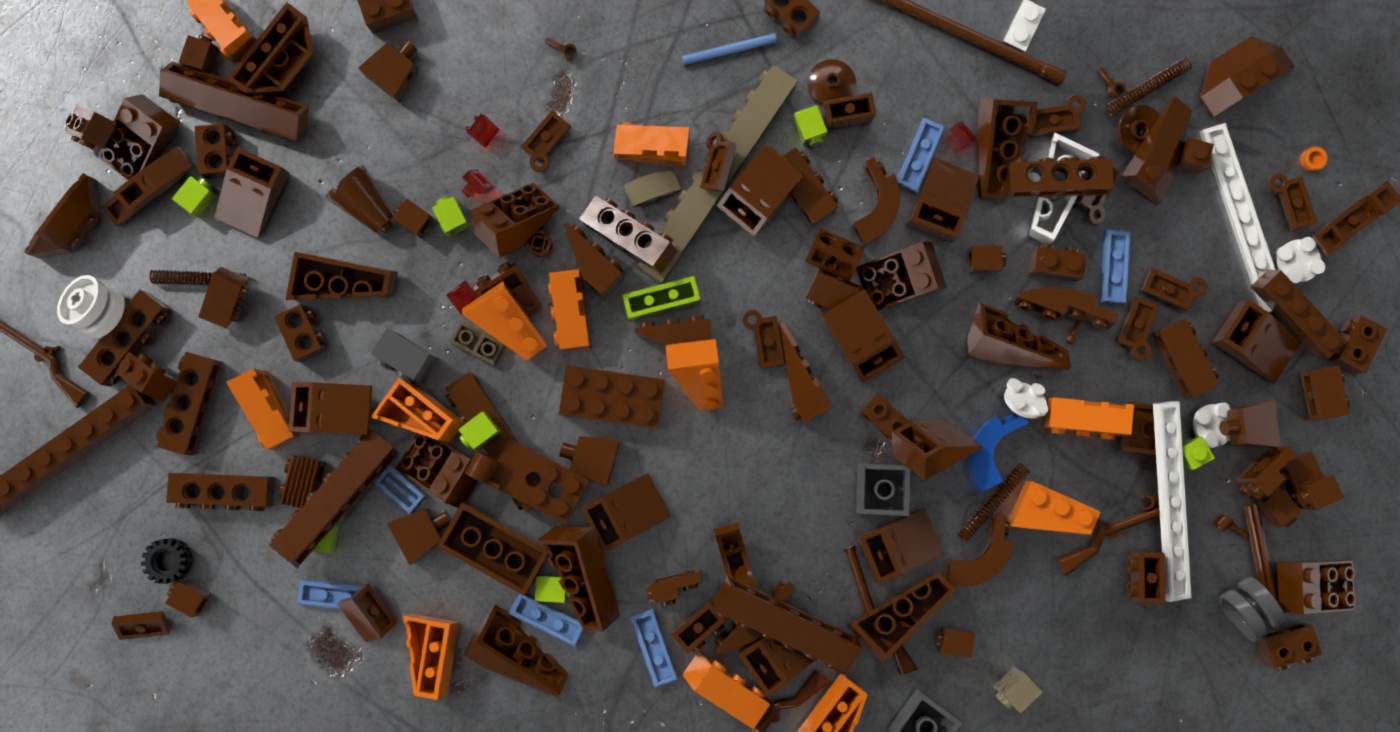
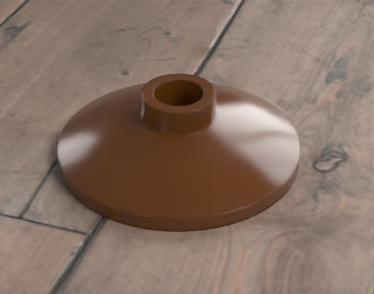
[808,59,856,105]
[1118,105,1160,154]

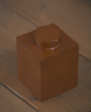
[179,35,219,74]
[1176,138,1214,174]
[392,198,435,239]
[968,245,1006,273]
[1255,488,1302,527]
[166,579,212,618]
[935,626,975,659]

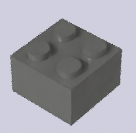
[371,328,438,383]
[856,463,911,516]
[888,689,962,732]

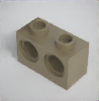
[993,667,1043,714]

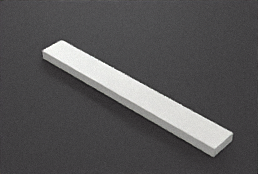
[1200,123,1276,313]
[1153,401,1192,602]

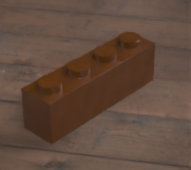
[1250,270,1347,359]

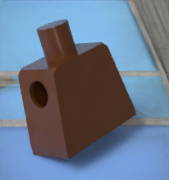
[358,40,418,103]
[1219,400,1281,448]
[559,436,620,486]
[387,509,451,565]

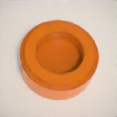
[1300,147,1328,172]

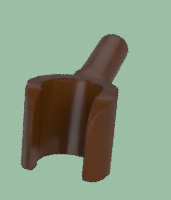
[545,37,577,60]
[1098,67,1126,98]
[1139,494,1159,510]
[1213,515,1249,538]

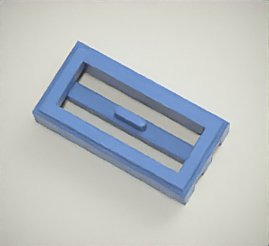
[373,464,427,514]

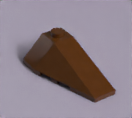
[1121,96,1192,204]
[977,97,1038,199]
[967,303,1071,370]
[779,321,833,423]
[463,605,568,697]

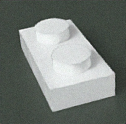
[1002,0,1046,53]

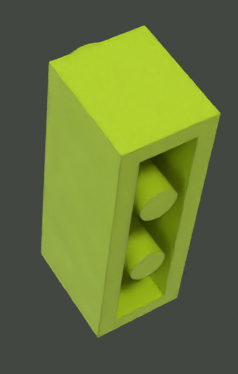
[622,276,701,321]

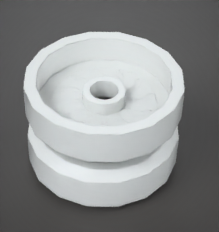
[57,275,125,338]

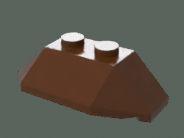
[226,2,314,94]
[1199,36,1295,118]
[24,173,102,258]

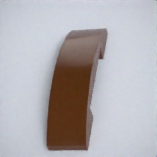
[1312,181,1400,256]

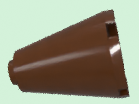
[326,165,393,233]

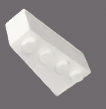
[1028,133,1099,244]

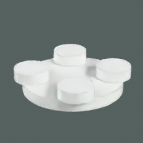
[1276,237,1325,284]
[1004,378,1048,418]
[1193,402,1230,448]

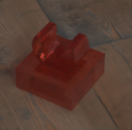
[466,114,500,148]
[945,121,977,152]
[462,169,494,198]
[446,280,478,315]

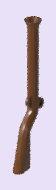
[0,320,89,408]
[1058,506,1160,577]
[842,545,918,675]
[752,670,830,732]

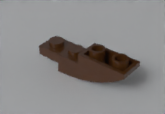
[101,147,195,227]
[1014,288,1119,330]
[715,580,796,654]

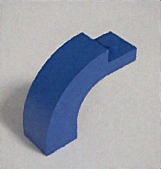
[967,413,1029,492]

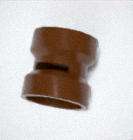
[526,230,553,258]

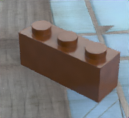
[783,147,838,228]
[1152,318,1220,399]

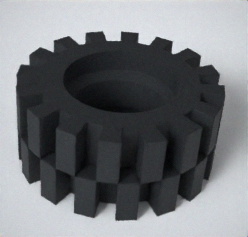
[141,538,193,584]

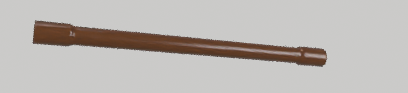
[877,0,1067,85]

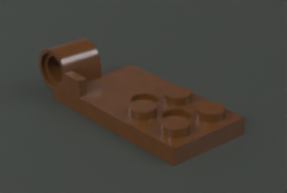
[465,434,590,525]

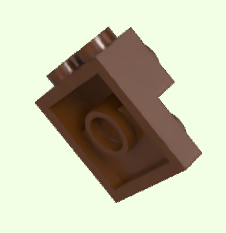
[473,261,542,315]
[1120,401,1156,456]
[1235,446,1296,500]
[647,569,702,607]

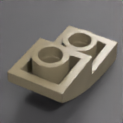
[624,168,681,208]
[449,320,504,365]

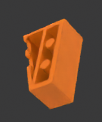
[613,122,690,167]
[548,269,591,351]
[226,368,300,450]
[371,377,465,443]
[403,613,460,700]
[682,651,770,729]
[797,672,868,732]

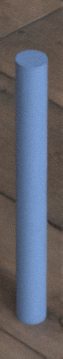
[682,33,777,65]

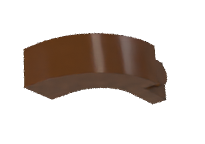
[852,157,900,247]
[945,514,1014,586]
[714,522,757,589]

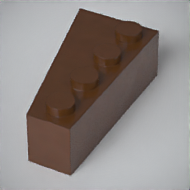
[846,572,956,662]

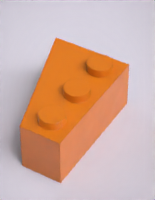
[186,0,257,63]
[462,281,547,360]
[665,339,723,411]
[1044,397,1134,440]
[1008,481,1100,535]

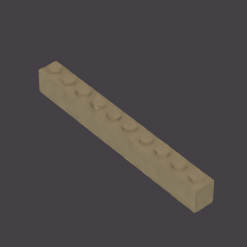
[636,65,798,284]

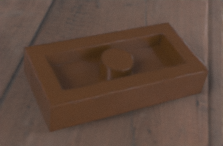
[111,611,171,640]

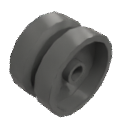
[1219,576,1286,642]

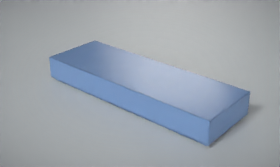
[897,117,946,194]
[1100,229,1131,305]
[297,579,375,609]
[509,593,584,647]
[630,608,679,688]

